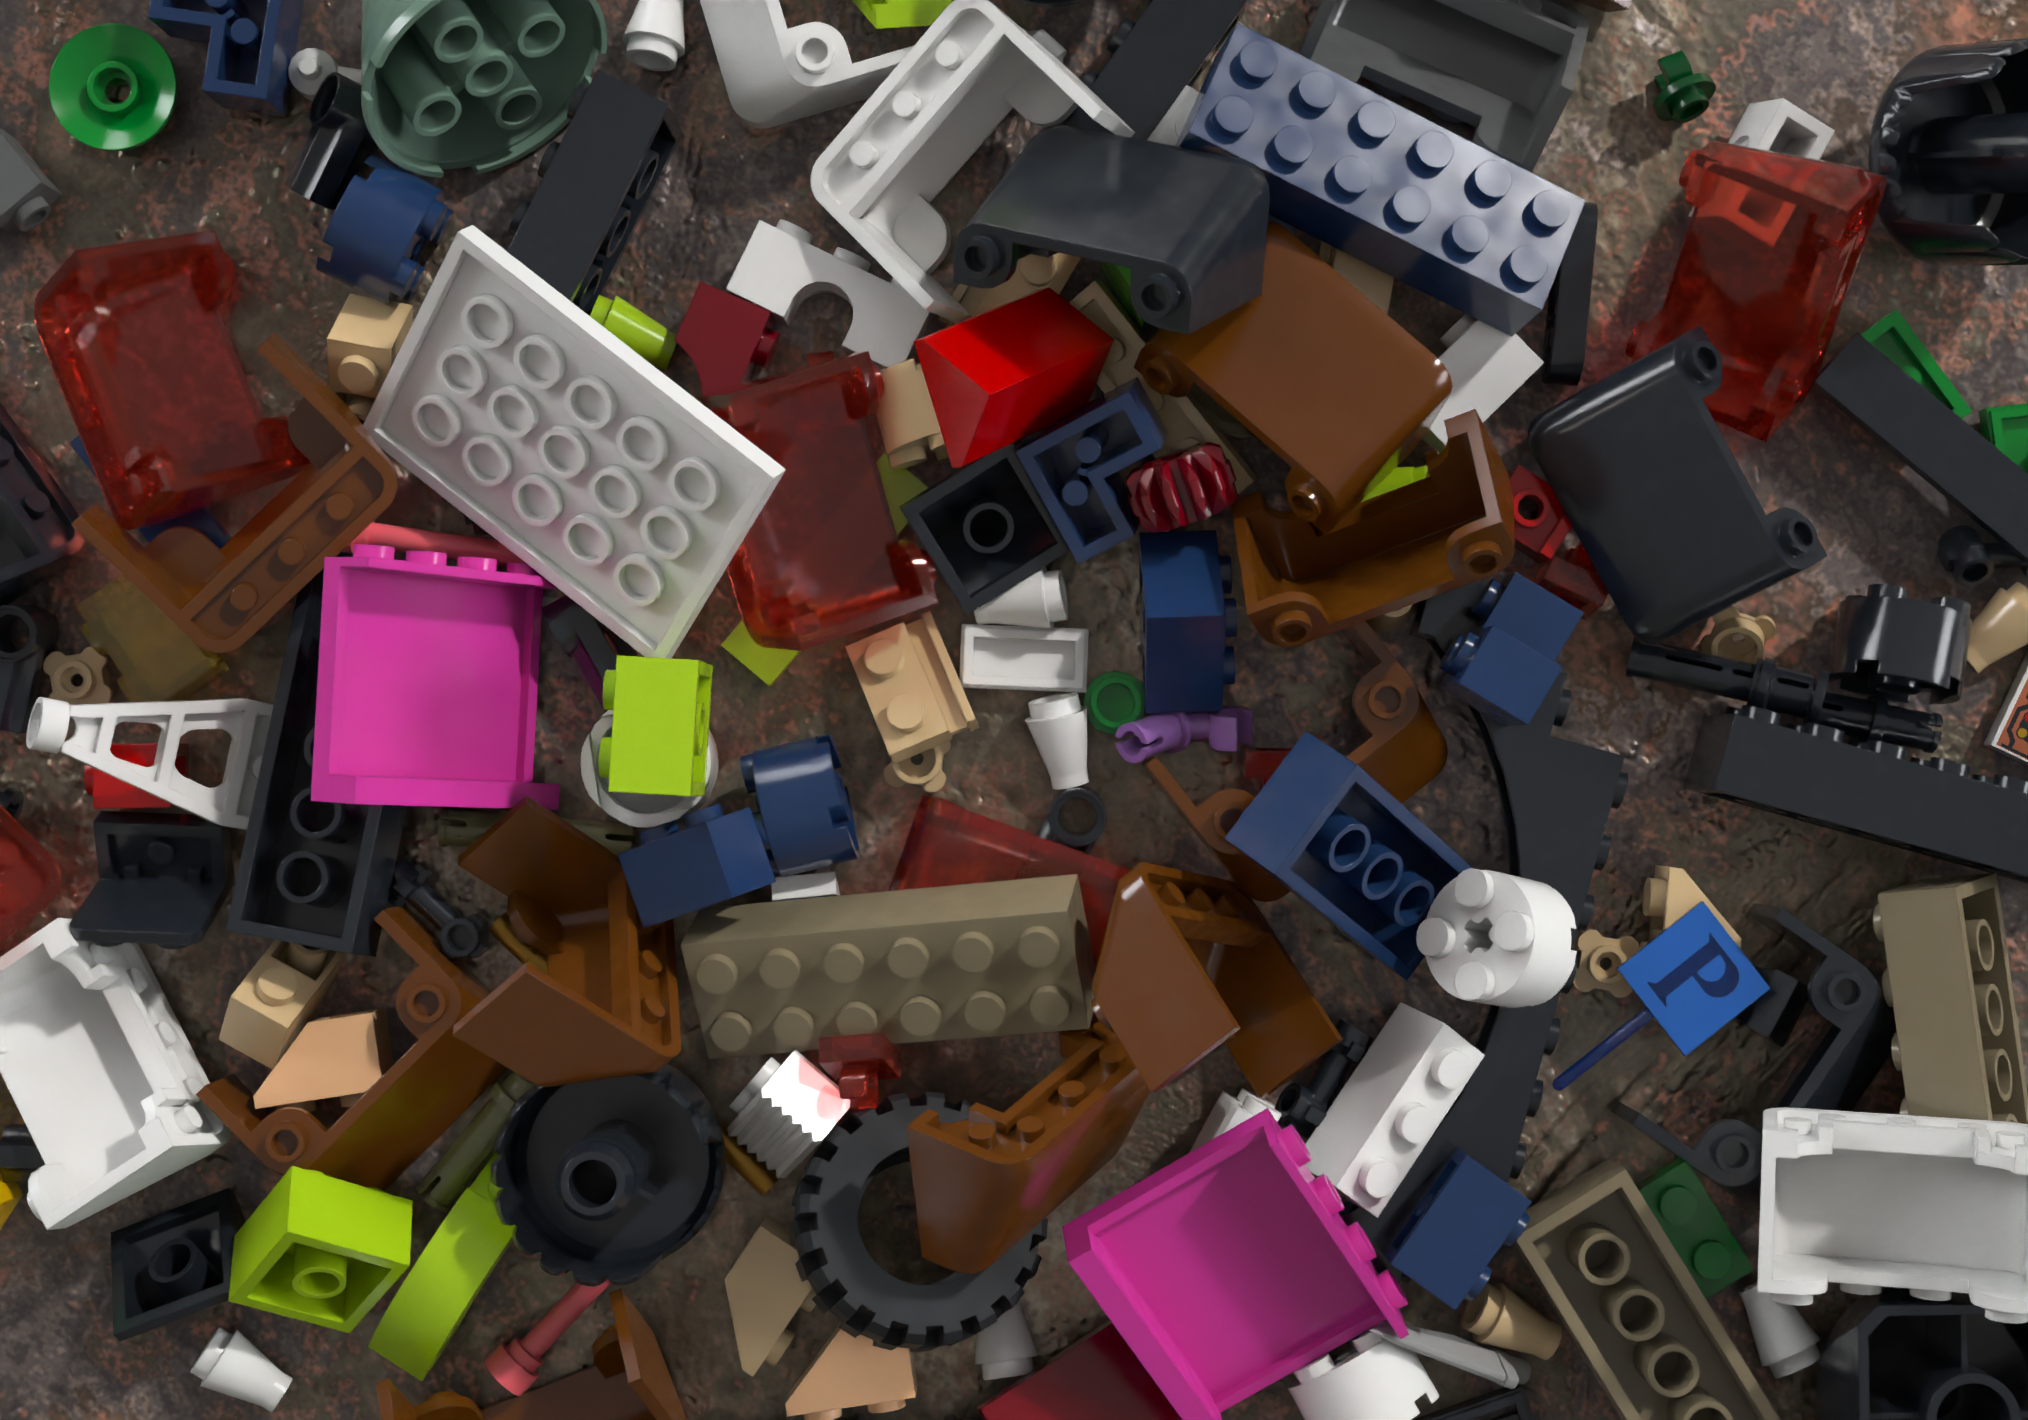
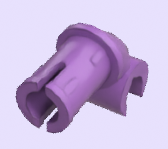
[1115,705,1253,763]

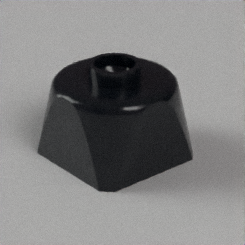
[1816,1286,2028,1420]

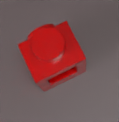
[1508,464,1572,564]

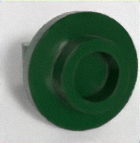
[1653,50,1716,123]

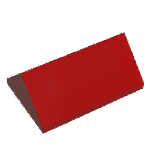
[914,287,1114,468]

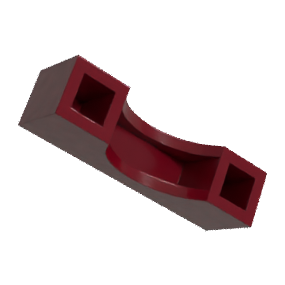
[675,281,780,427]

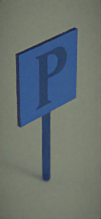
[1552,901,1770,1091]

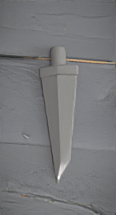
[1369,1321,1531,1389]

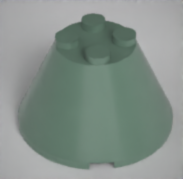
[361,0,607,178]

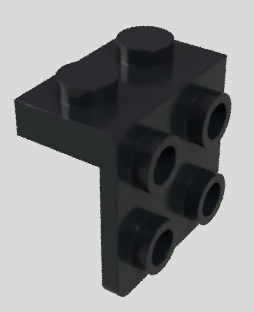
[70,811,234,949]

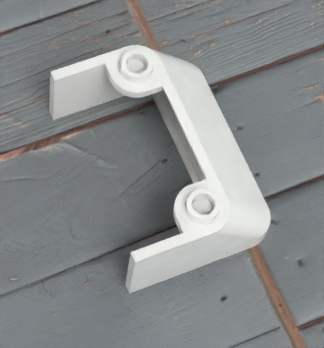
[700,0,914,129]
[810,0,1135,323]

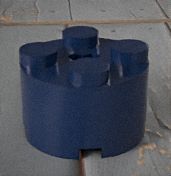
[316,154,454,305]
[740,733,859,877]

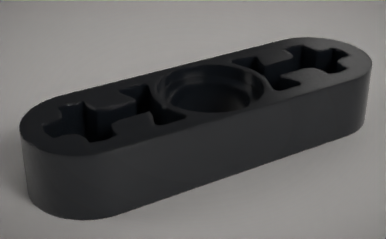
[1542,202,1598,386]

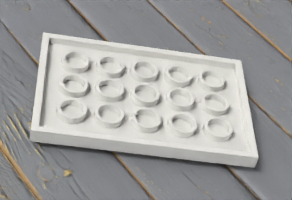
[363,225,786,658]

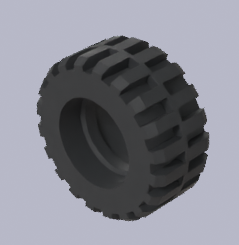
[789,1091,1048,1352]

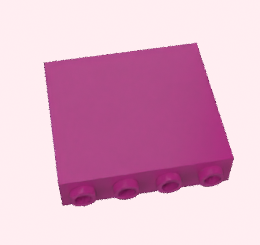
[311,544,560,810]
[1062,1108,1409,1420]

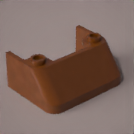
[71,332,398,653]
[1141,621,1448,902]
[453,795,681,1087]
[1091,862,1343,1099]
[196,905,509,1192]
[376,1288,687,1420]

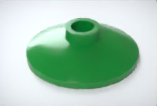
[49,23,178,152]

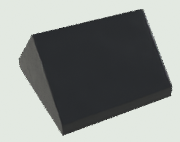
[899,443,1070,615]
[111,1188,245,1342]

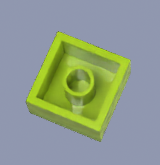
[598,655,713,796]
[228,1166,413,1333]

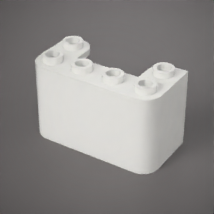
[1757,1107,2028,1324]

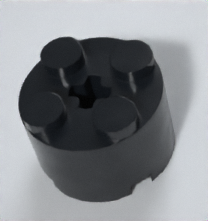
[1828,584,1972,704]

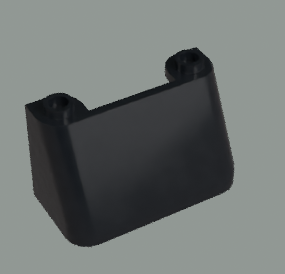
[953,125,1270,335]
[1528,325,1828,643]

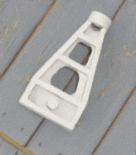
[26,697,274,830]

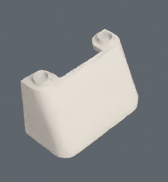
[0,918,232,1230]

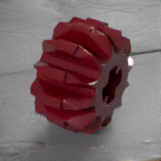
[1126,442,1238,533]

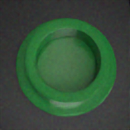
[1084,671,1146,735]

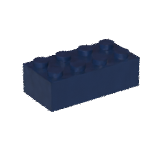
[1225,731,1472,981]

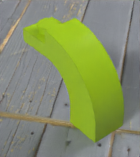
[368,1152,515,1382]

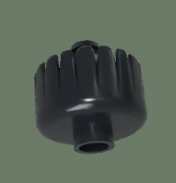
[1868,38,2028,266]
[490,1063,725,1287]

